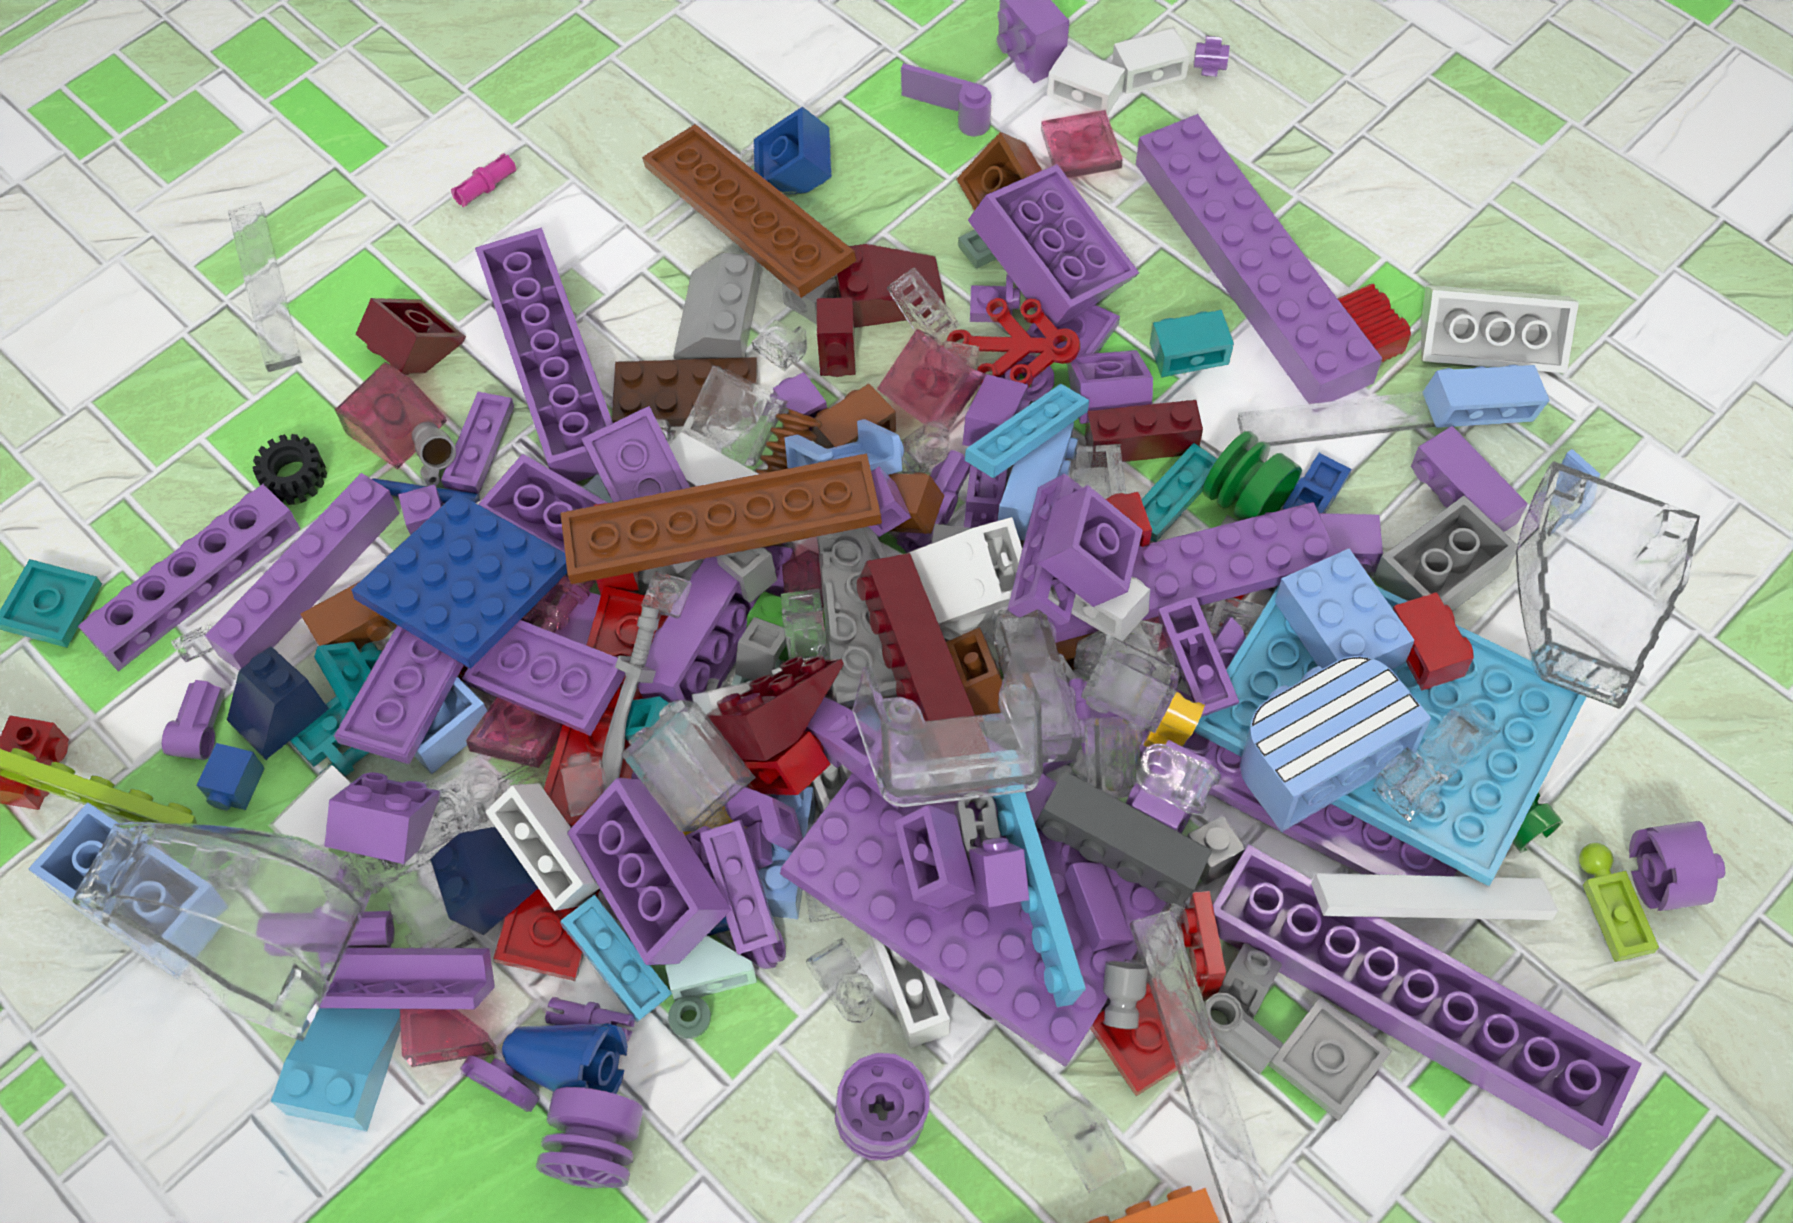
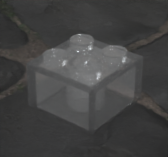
[681,366,788,466]
[1080,634,1179,733]

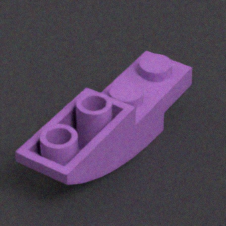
[805,697,925,809]

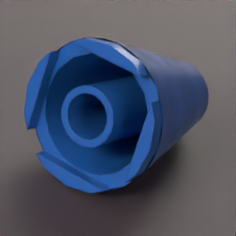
[502,1023,628,1094]

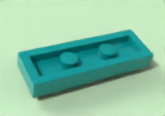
[1141,443,1217,542]

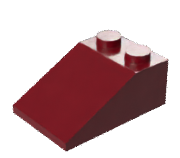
[834,244,947,328]

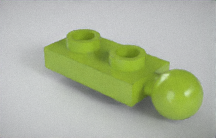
[1579,843,1659,962]

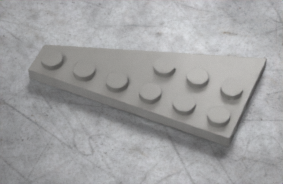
[817,527,896,708]

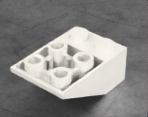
[906,517,1022,626]

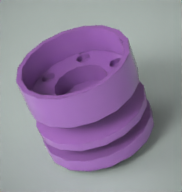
[835,1053,930,1161]
[536,1087,644,1188]

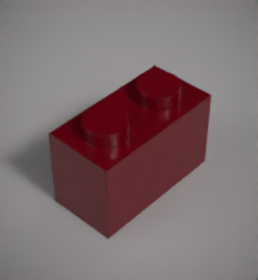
[817,297,856,377]

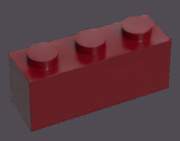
[1085,400,1203,466]

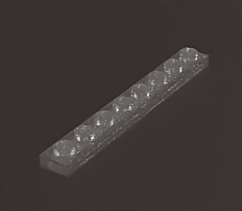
[1129,910,1279,1223]

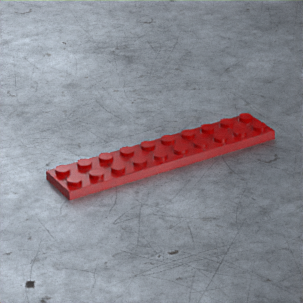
[493,586,674,981]

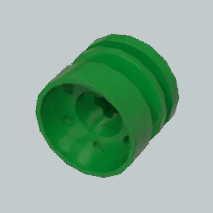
[1202,431,1302,521]

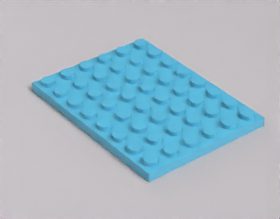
[1194,585,1590,886]

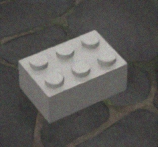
[1373,496,1519,612]

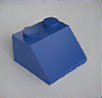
[754,106,832,193]

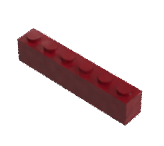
[857,553,993,789]

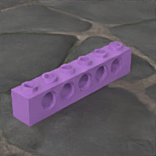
[78,484,300,671]

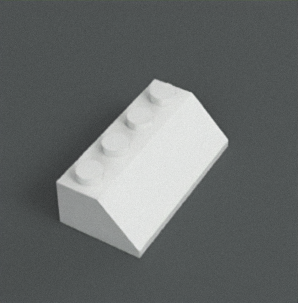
[1421,285,1579,373]

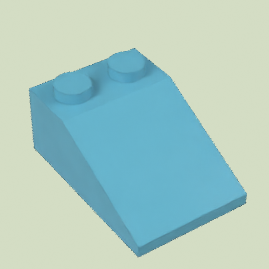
[271,1008,407,1131]

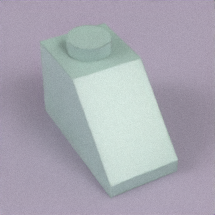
[665,935,757,1001]

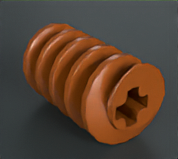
[755,407,822,474]

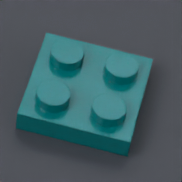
[0,559,102,648]

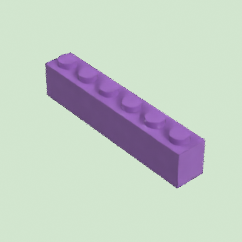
[205,473,400,670]

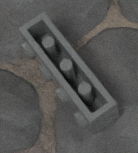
[1035,770,1212,907]

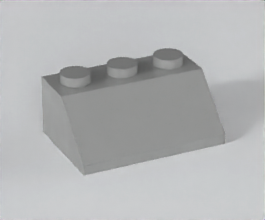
[673,253,760,360]

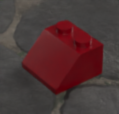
[355,298,466,375]

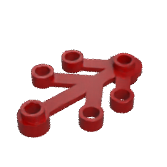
[946,298,1081,387]

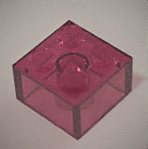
[877,329,986,434]

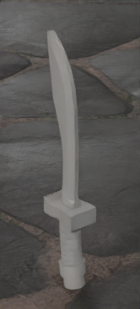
[601,606,659,791]

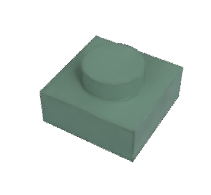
[958,229,996,269]

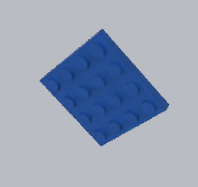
[351,493,567,669]

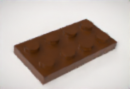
[612,357,758,427]

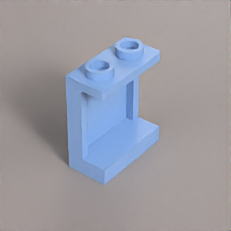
[784,419,904,475]

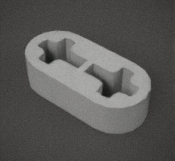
[954,787,1000,866]

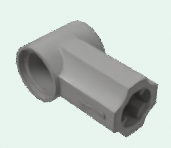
[1197,993,1283,1075]

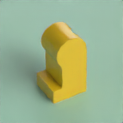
[1143,690,1205,752]

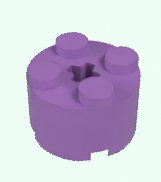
[1629,821,1725,911]

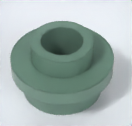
[668,996,711,1039]

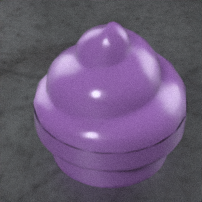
[741,928,786,969]

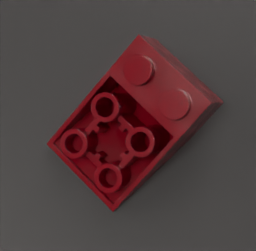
[705,655,844,761]

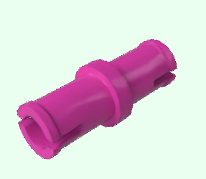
[451,153,516,207]

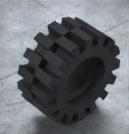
[252,434,327,505]

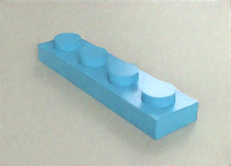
[965,384,1089,478]

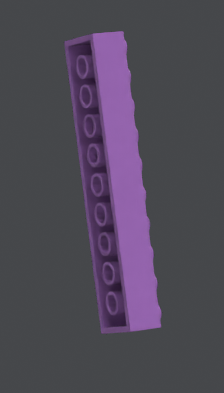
[1136,114,1382,410]
[1213,844,1642,1151]

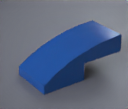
[1282,453,1352,514]

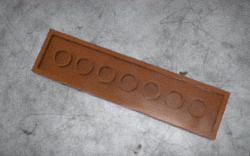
[642,124,857,298]
[560,453,882,584]

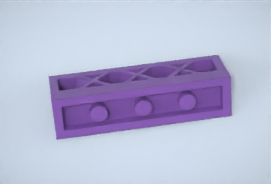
[1007,473,1082,626]
[314,948,495,1009]

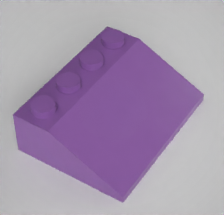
[968,164,1139,327]

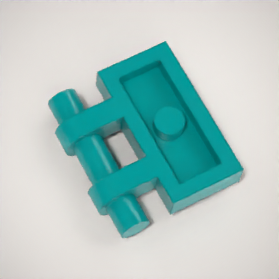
[314,642,382,711]
[290,696,373,777]

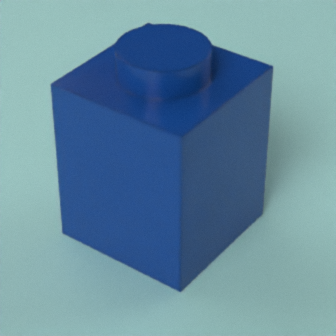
[196,743,265,811]

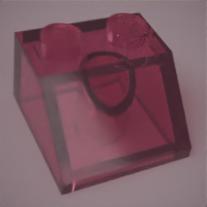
[334,362,447,470]

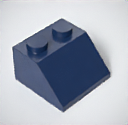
[227,646,329,760]
[430,827,538,935]

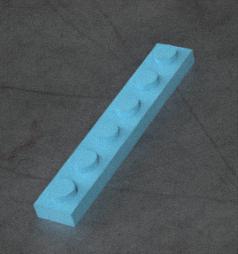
[986,755,1086,1007]

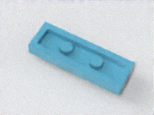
[560,895,672,1022]

